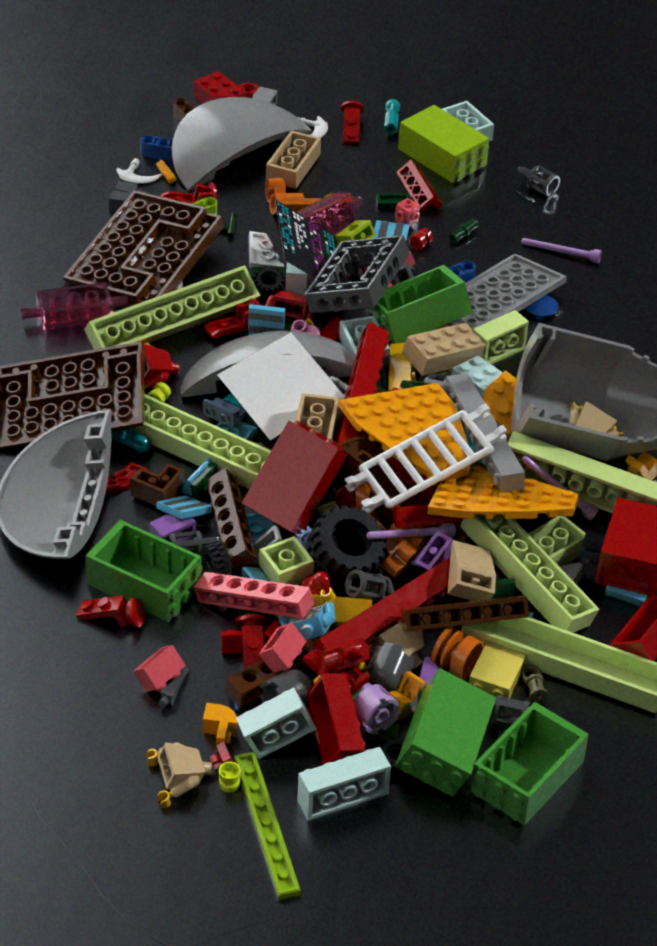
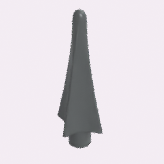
[158,667,189,708]

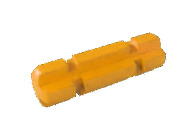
[156,160,177,184]

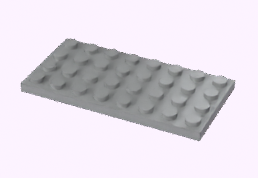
[447,254,567,330]

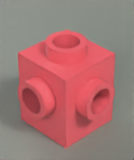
[395,198,420,227]

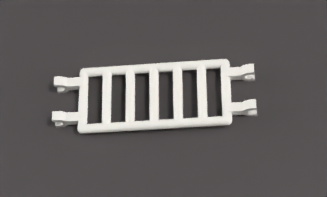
[345,403,507,515]

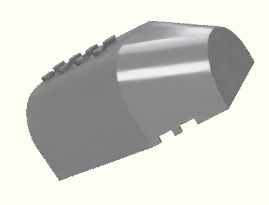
[511,323,657,461]

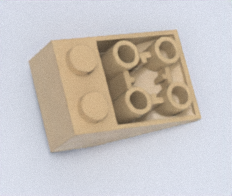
[447,540,496,601]

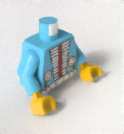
[275,588,336,640]

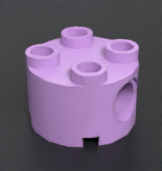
[353,683,400,734]

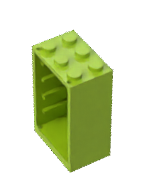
[398,105,490,183]

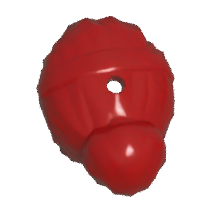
[299,571,333,595]

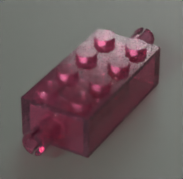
[280,191,364,241]
[20,282,128,330]

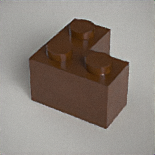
[130,463,185,506]

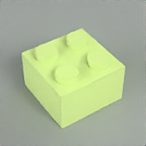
[259,536,314,585]

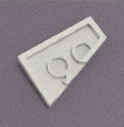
[248,231,285,268]

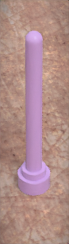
[521,238,602,264]
[522,456,599,521]
[366,523,456,540]

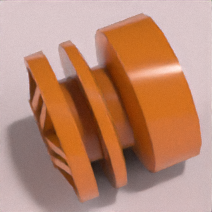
[431,626,484,680]

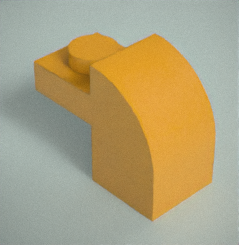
[625,452,657,480]
[389,671,426,721]
[203,703,237,752]

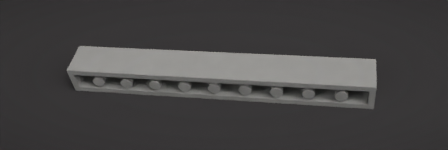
[443,373,525,492]

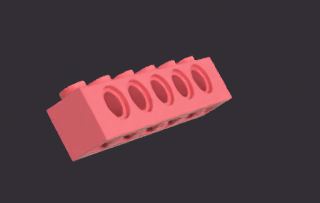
[194,572,314,619]

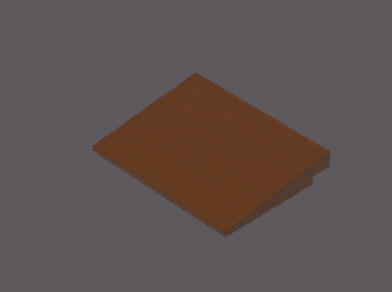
[63,190,224,306]
[0,341,145,450]

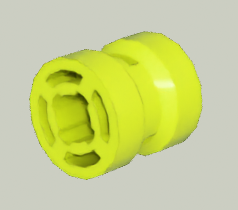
[147,382,171,402]
[219,762,241,793]

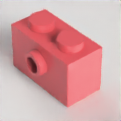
[259,622,307,673]
[133,645,186,692]

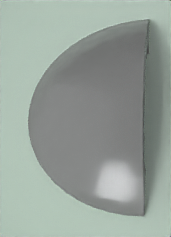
[172,97,313,191]
[180,331,355,397]
[0,410,111,559]

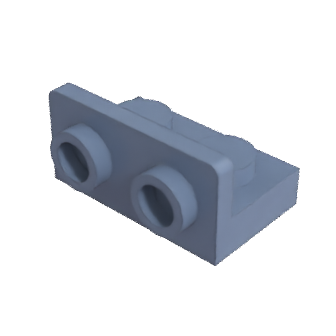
[203,397,247,428]

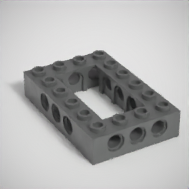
[304,235,410,313]

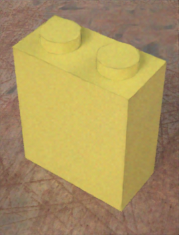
[469,642,526,698]

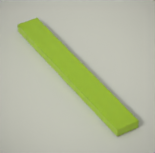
[233,752,301,900]

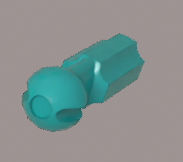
[384,99,400,135]
[111,428,151,453]

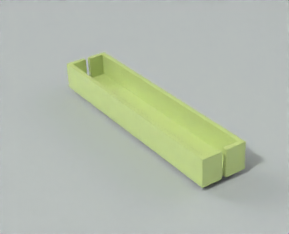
[461,599,657,713]

